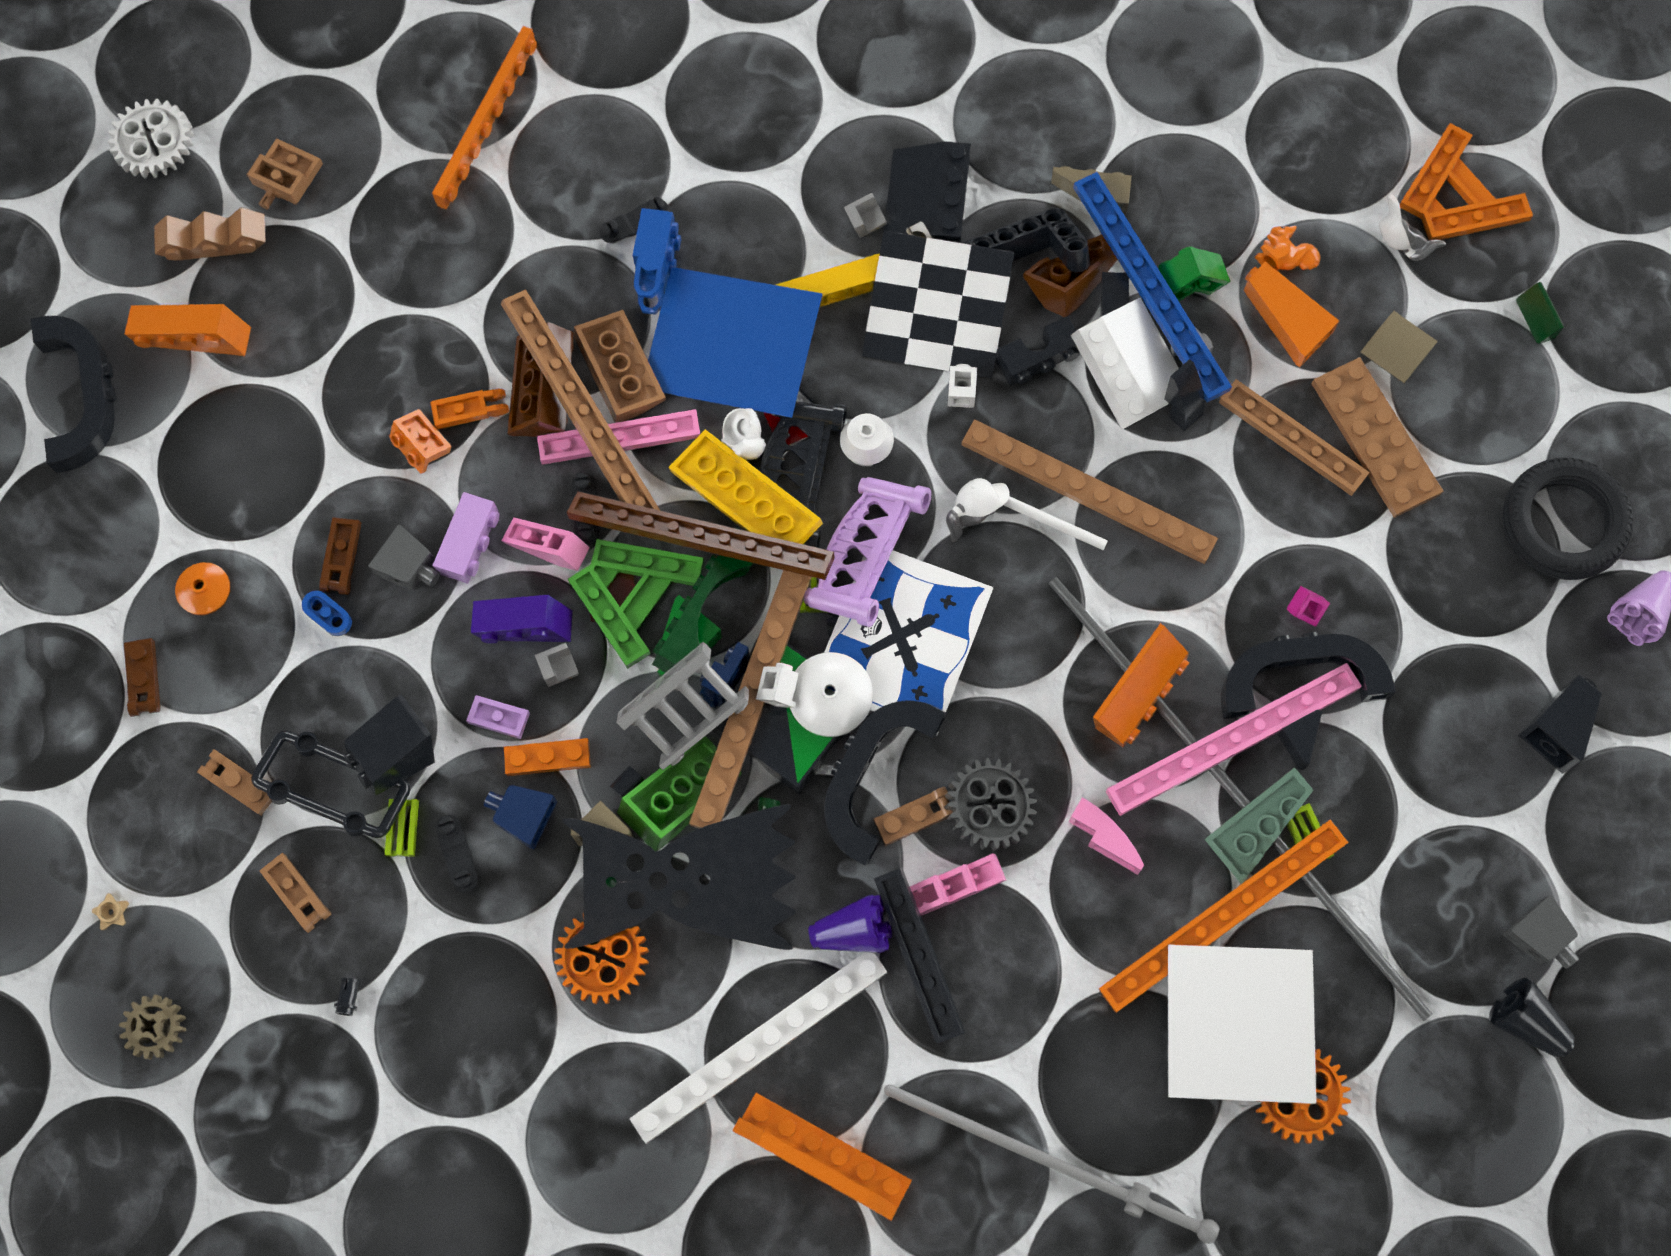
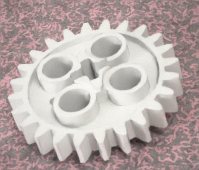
[108,99,194,178]

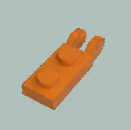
[430,388,509,429]

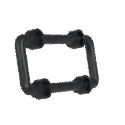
[251,730,411,838]

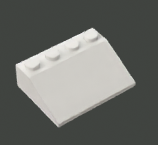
[1071,298,1179,429]

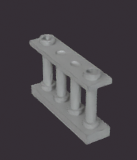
[616,642,749,770]

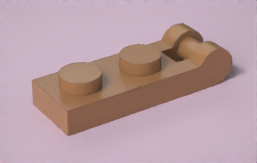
[197,749,271,816]
[874,787,953,846]
[260,853,332,933]

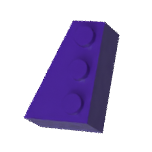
[471,595,573,643]

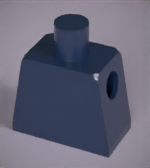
[484,785,558,850]

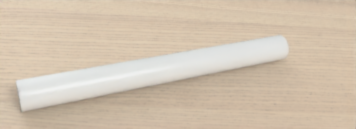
[1004,496,1108,550]

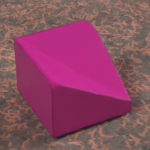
[1287,586,1330,627]

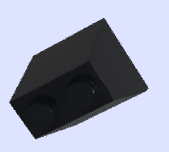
[1518,674,1602,774]
[343,694,435,796]

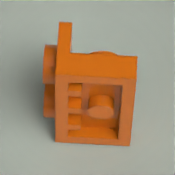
[389,409,452,474]

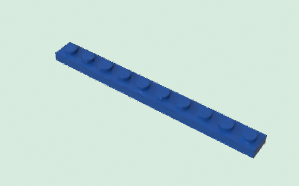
[1073,172,1232,402]

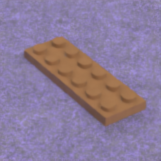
[1311,357,1444,518]

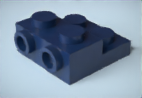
[699,642,750,709]

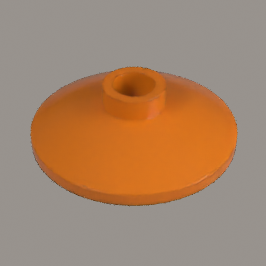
[175,562,230,615]

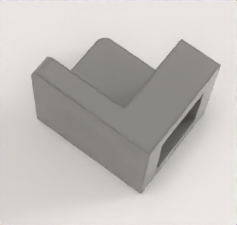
[844,193,887,238]
[535,643,579,687]

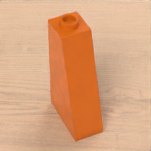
[1244,262,1339,368]

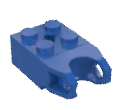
[632,208,681,315]

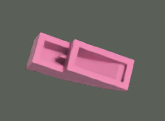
[1069,797,1144,875]

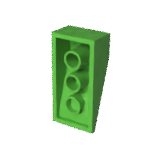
[617,736,742,851]

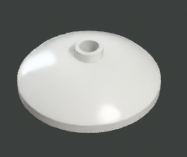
[790,652,873,737]

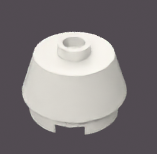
[840,414,894,466]

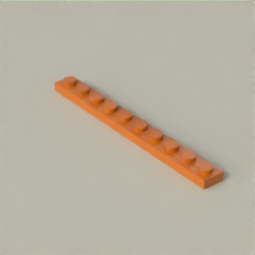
[1098,819,1349,1013]

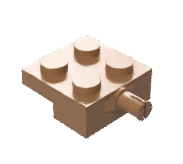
[247,138,323,210]

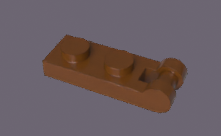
[319,517,361,595]
[124,638,160,717]

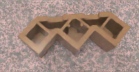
[154,207,265,260]

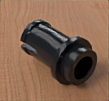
[333,978,361,1016]

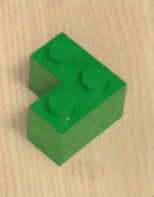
[1158,247,1231,302]

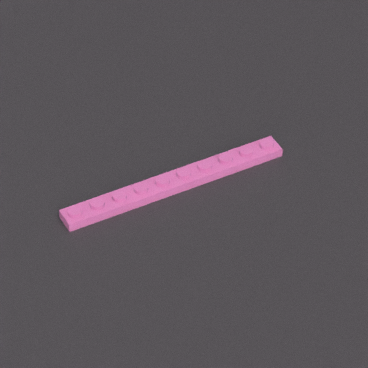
[1105,663,1362,816]

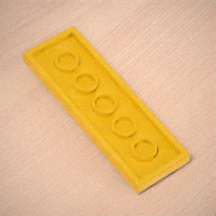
[669,429,823,544]

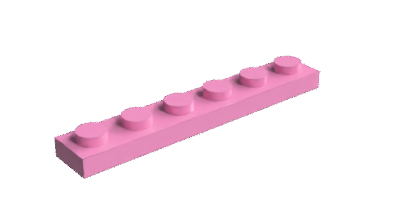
[537,409,700,465]

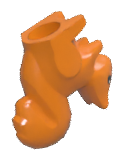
[1255,226,1320,271]

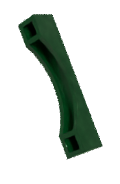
[652,527,753,673]

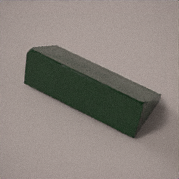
[1516,282,1564,344]

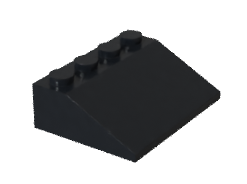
[884,141,971,243]

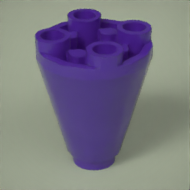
[809,894,892,953]

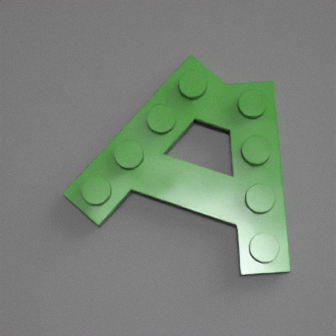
[568,539,704,669]

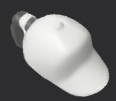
[1379,195,1446,261]
[946,478,1009,542]

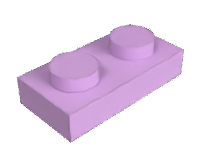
[466,695,530,739]

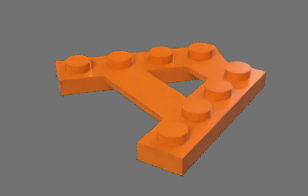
[1400,123,1533,240]

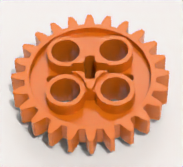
[554,913,649,1005]
[1256,1049,1351,1144]

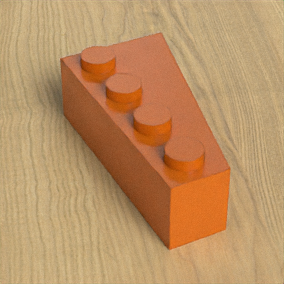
[124,304,251,356]

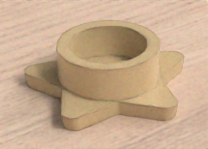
[92,893,129,930]

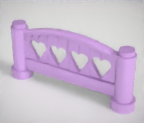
[804,477,931,627]

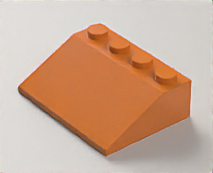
[1093,623,1190,747]

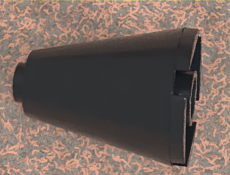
[1489,977,1575,1057]

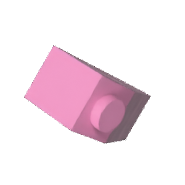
[502,518,590,571]

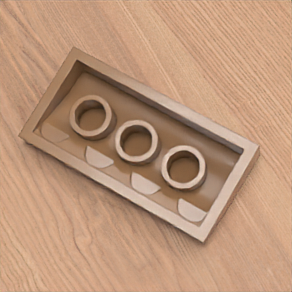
[574,310,666,423]

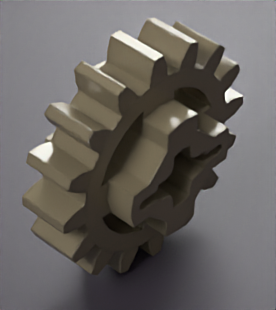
[119,995,186,1060]

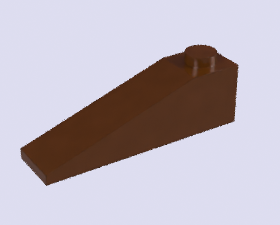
[1023,234,1118,317]

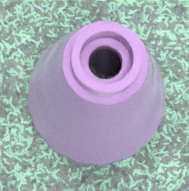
[1607,570,1671,646]

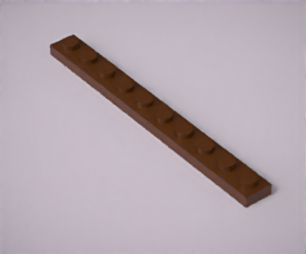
[567,492,835,580]

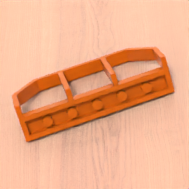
[732,1093,912,1221]

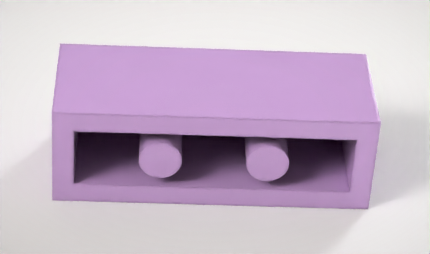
[433,492,500,584]

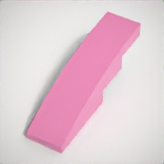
[910,853,1007,915]

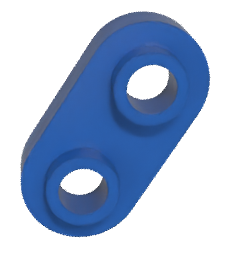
[302,591,352,636]

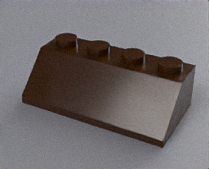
[507,322,574,437]

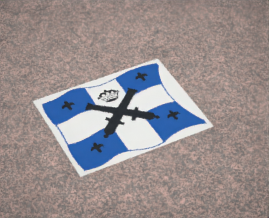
[824,550,993,734]

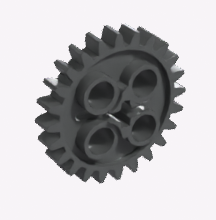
[944,758,1037,851]

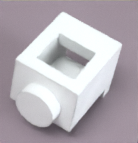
[948,364,977,408]
[756,663,799,708]

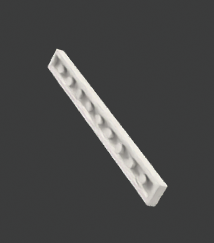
[629,952,887,1144]

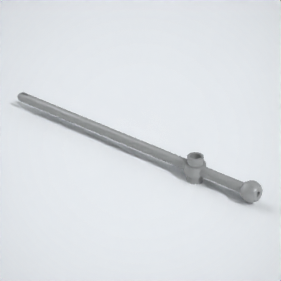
[884,1085,1219,1244]

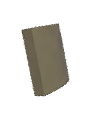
[1360,311,1438,384]

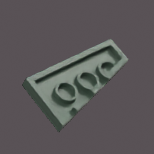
[1204,767,1313,884]

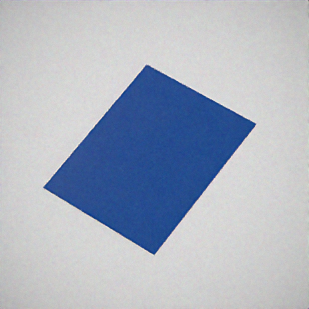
[648,267,823,418]

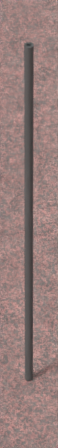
[1049,577,1432,1021]

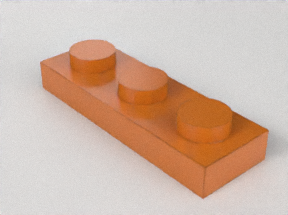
[504,738,591,776]

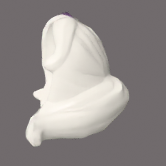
[721,408,766,460]

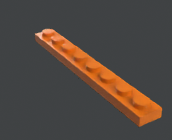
[432,26,537,209]

